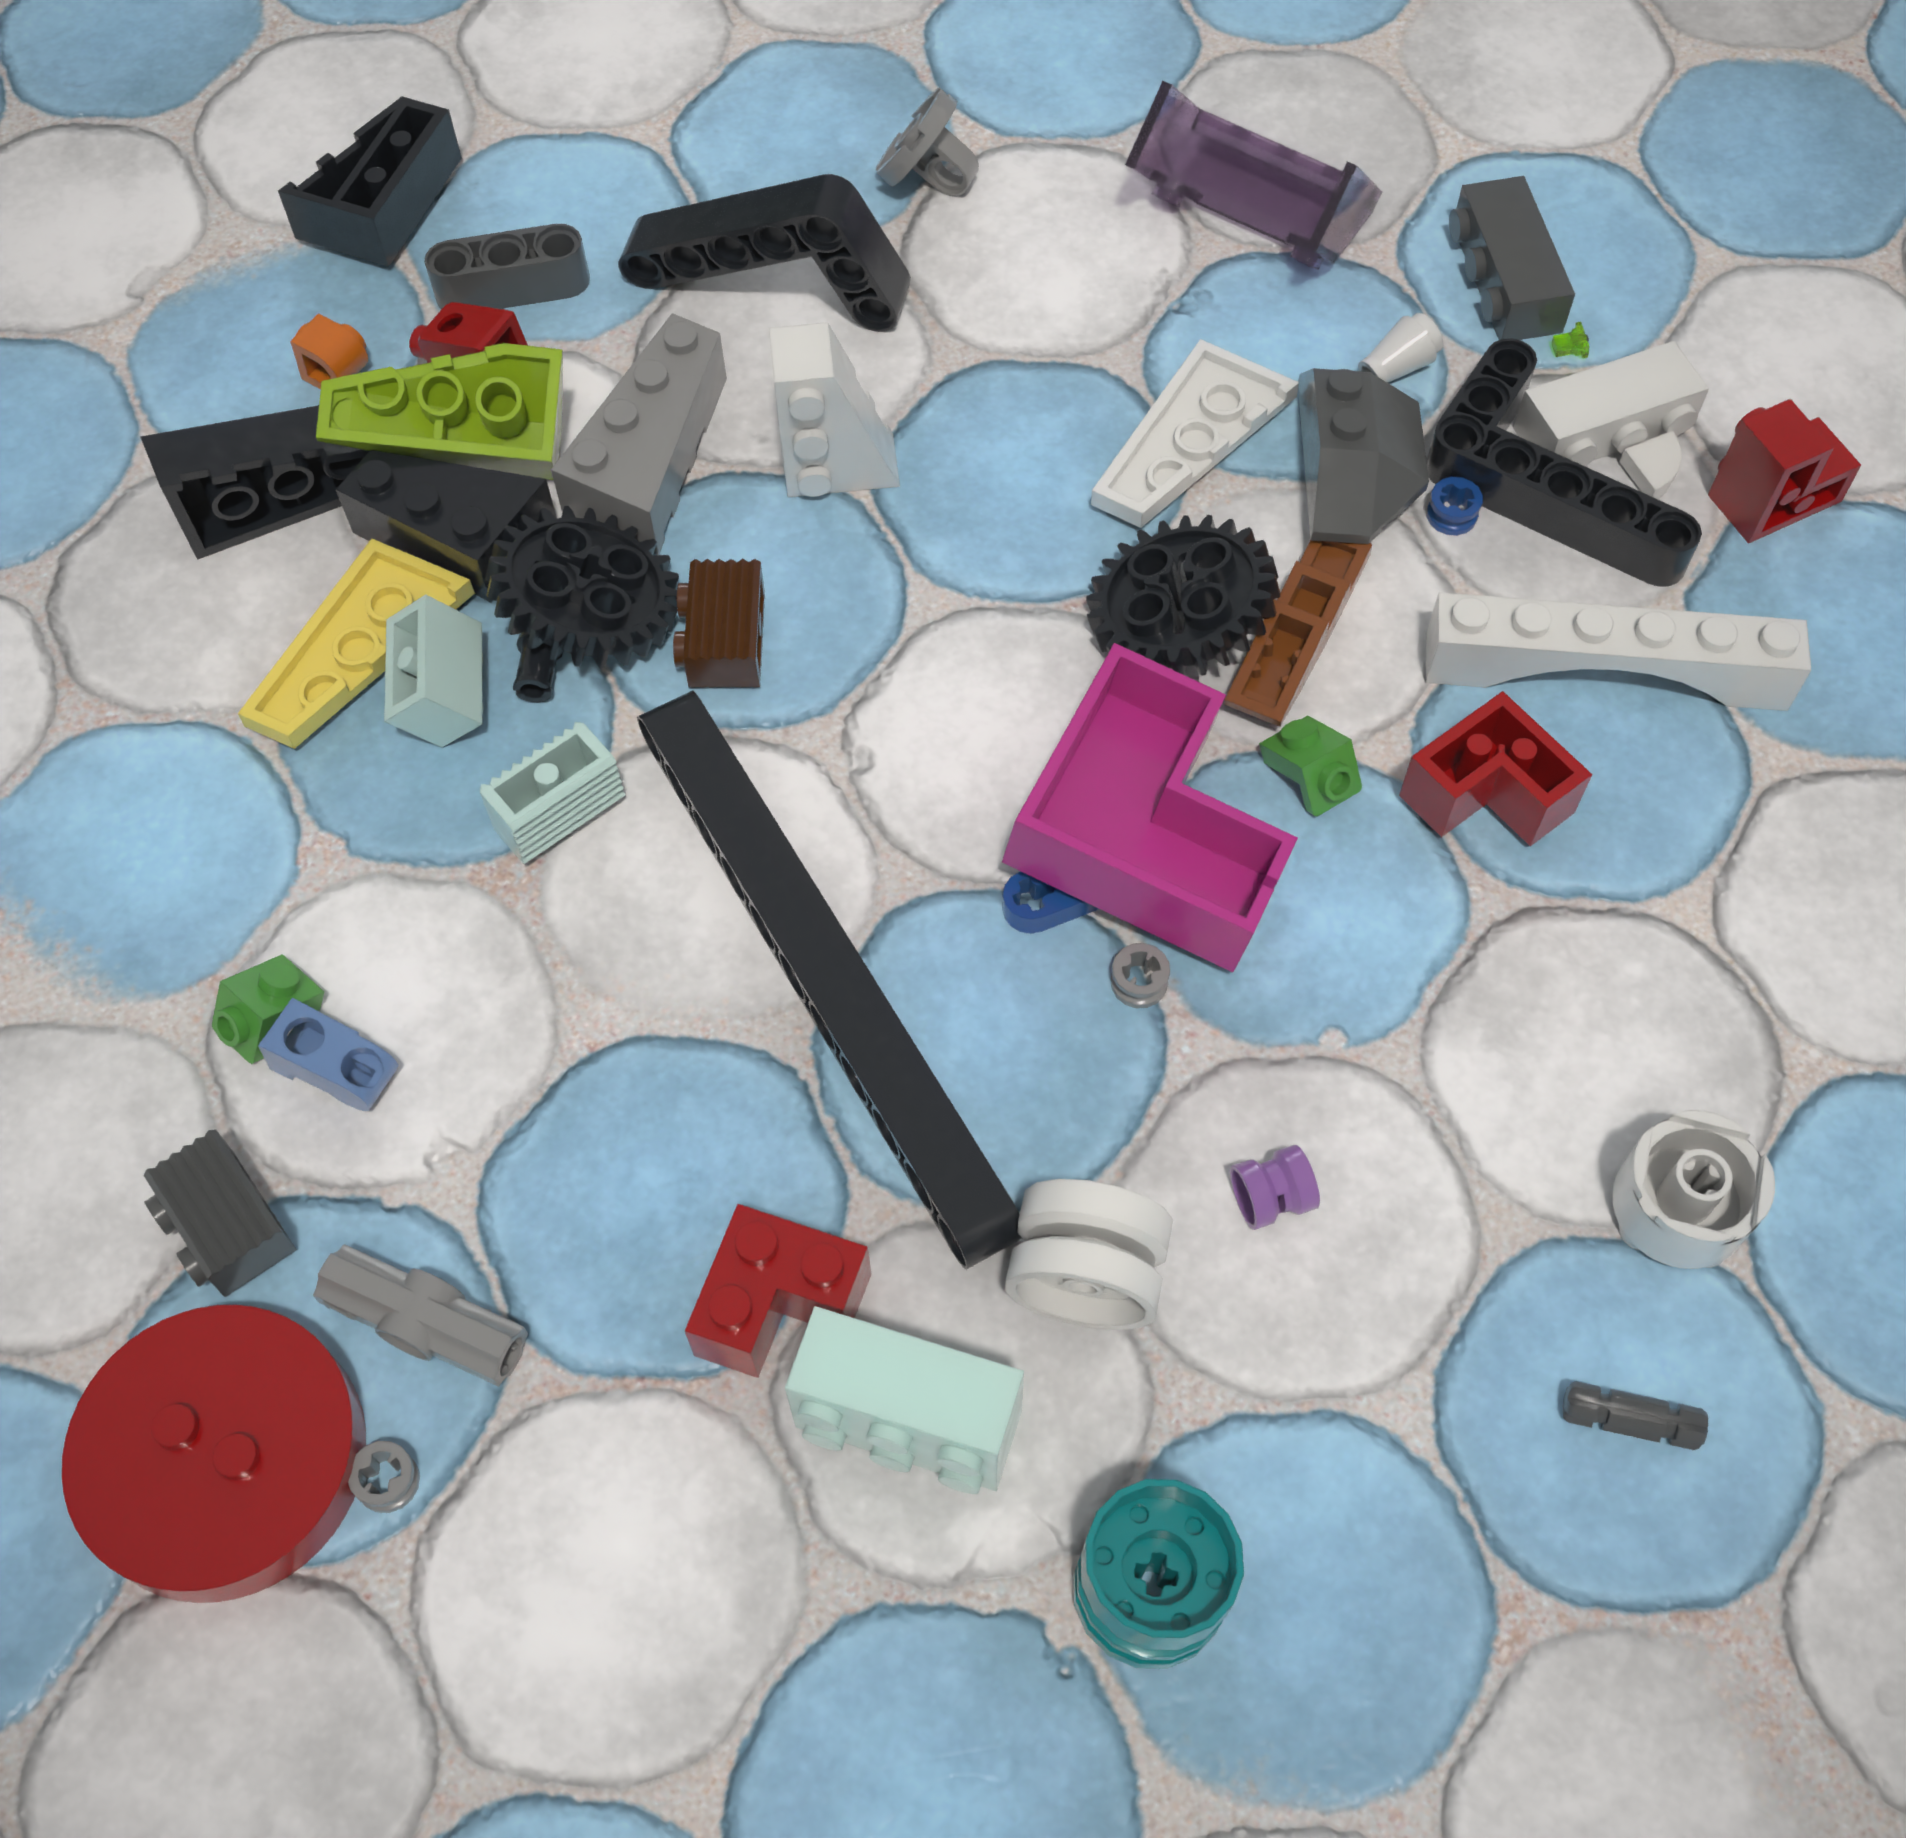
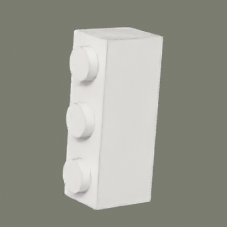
[1513,341,1709,466]

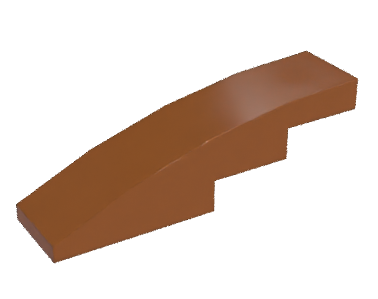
[1224,540,1372,727]

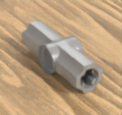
[313,1244,528,1387]

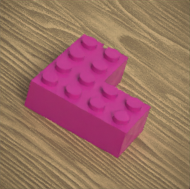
[1002,643,1298,972]

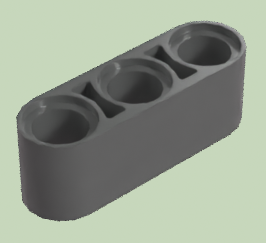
[424,224,590,309]

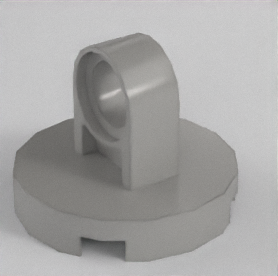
[875,88,979,196]

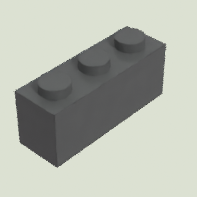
[1449,176,1575,340]

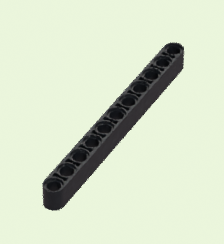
[637,690,1023,1270]

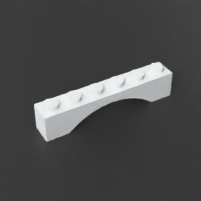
[1426,592,1811,711]

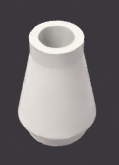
[1358,313,1444,383]

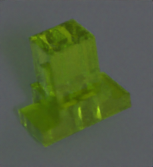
[1552,322,1590,358]

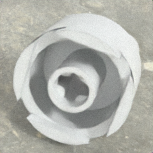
[1612,1110,1775,1269]

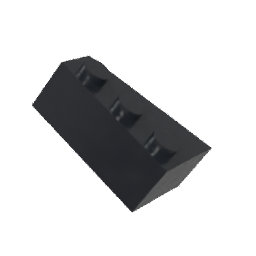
[278,96,462,266]
[336,450,557,602]

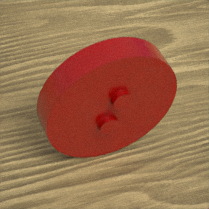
[62,1305,366,1603]

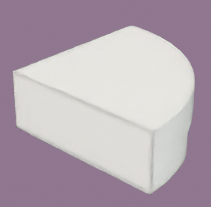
[1620,431,1682,499]

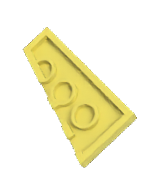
[238,538,475,749]

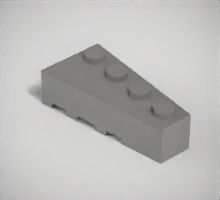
[551,313,727,555]

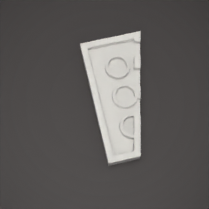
[1091,339,1299,528]

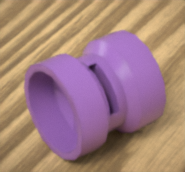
[1230,1145,1320,1230]

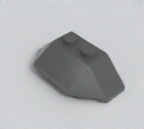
[1298,368,1429,544]

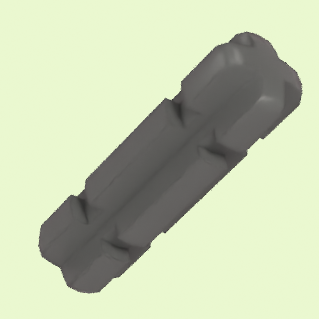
[1562,1381,1708,1450]

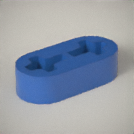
[1002,871,1099,934]

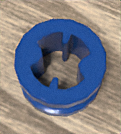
[1426,477,1483,536]

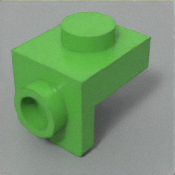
[1259,715,1362,817]
[212,954,324,1064]

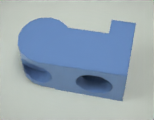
[258,998,399,1111]

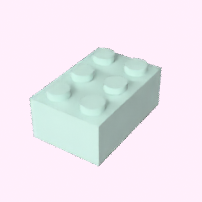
[785,1306,1024,1494]

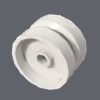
[1005,1179,1173,1330]

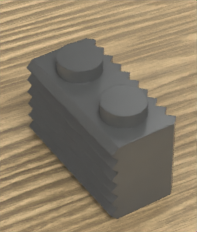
[143,1129,297,1297]

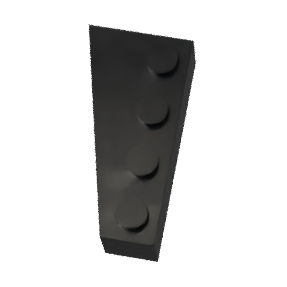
[140,405,370,560]

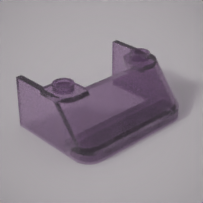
[1125,81,1382,270]

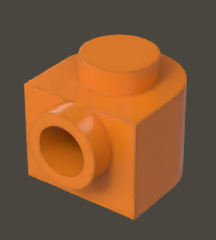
[290,313,368,389]

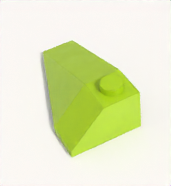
[316,343,563,480]

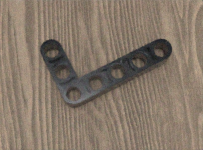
[618,174,911,332]
[1427,338,1702,587]

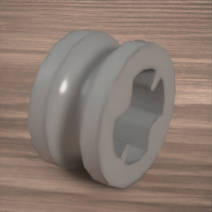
[1111,943,1170,1008]
[348,1441,420,1513]

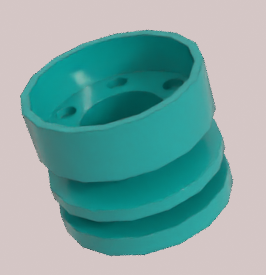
[1073,1479,1244,1669]

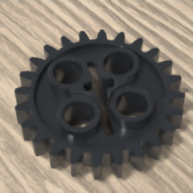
[485,506,679,669]
[1086,515,1281,676]

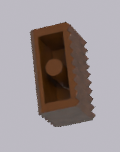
[673,559,765,687]

